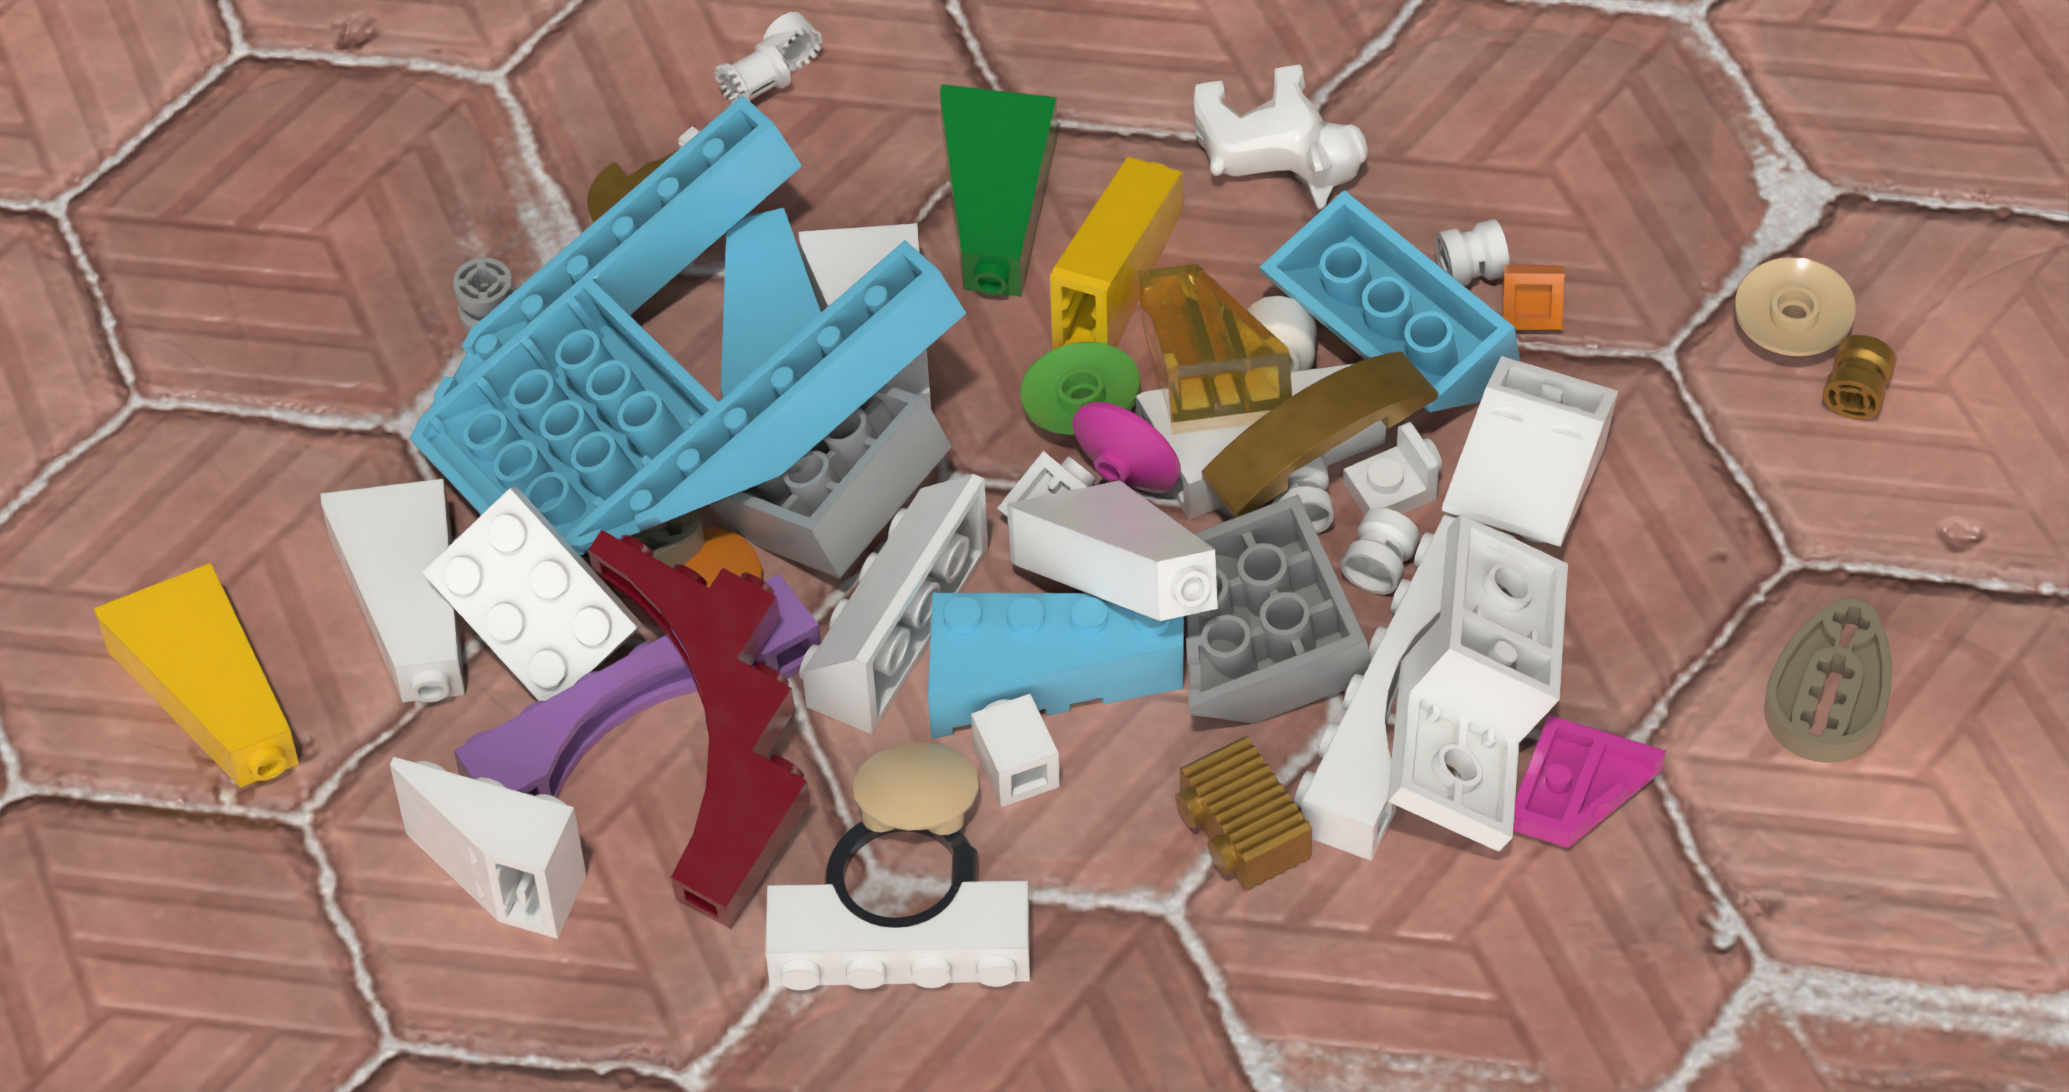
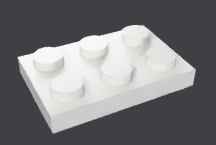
[422,486,643,701]

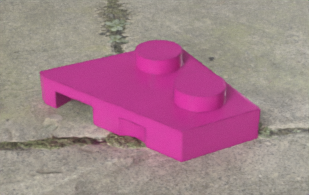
[1513,715,1666,848]

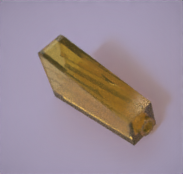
[1138,264,1292,423]

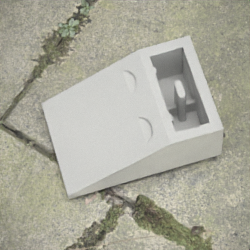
[1441,356,1618,547]
[390,757,586,939]

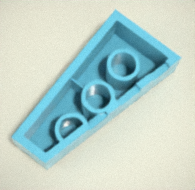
[928,593,1184,739]

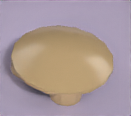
[853,742,979,835]

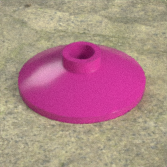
[1072,401,1181,493]

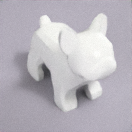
[1194,65,1369,211]

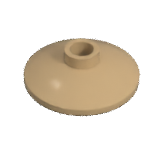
[1735,257,1856,356]

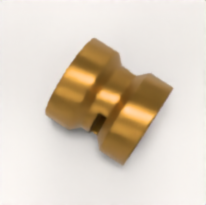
[1822,335,1897,420]

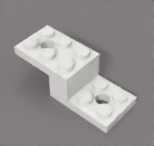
[1388,513,1568,852]

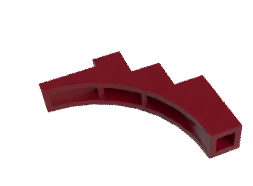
[588,530,810,929]

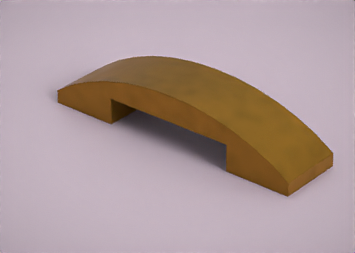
[1201,351,1438,518]

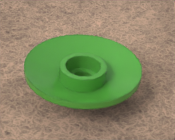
[1020,342,1141,435]

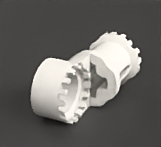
[714,12,823,105]

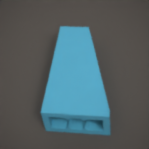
[721,208,821,398]

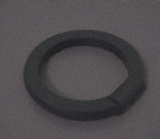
[825,821,978,928]

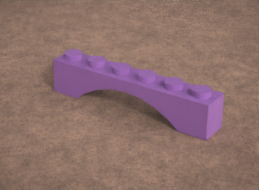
[454,574,821,798]

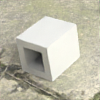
[971,694,1060,807]

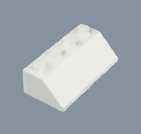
[799,474,988,735]

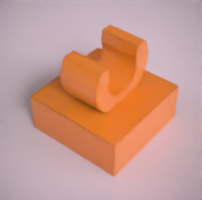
[1502,265,1565,330]

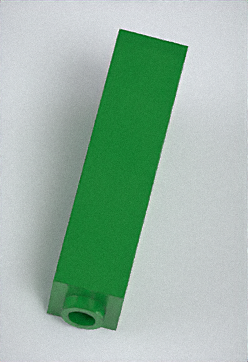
[940,84,1058,297]

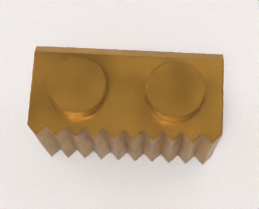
[1175,736,1312,890]

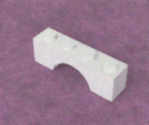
[765,881,1030,990]

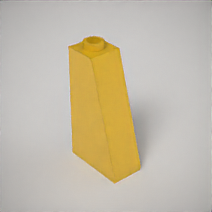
[1050,156,1183,350]
[93,563,299,788]

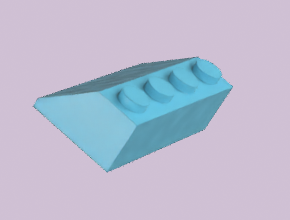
[1259,190,1520,412]

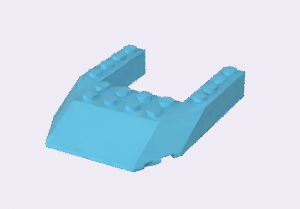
[409,95,966,555]

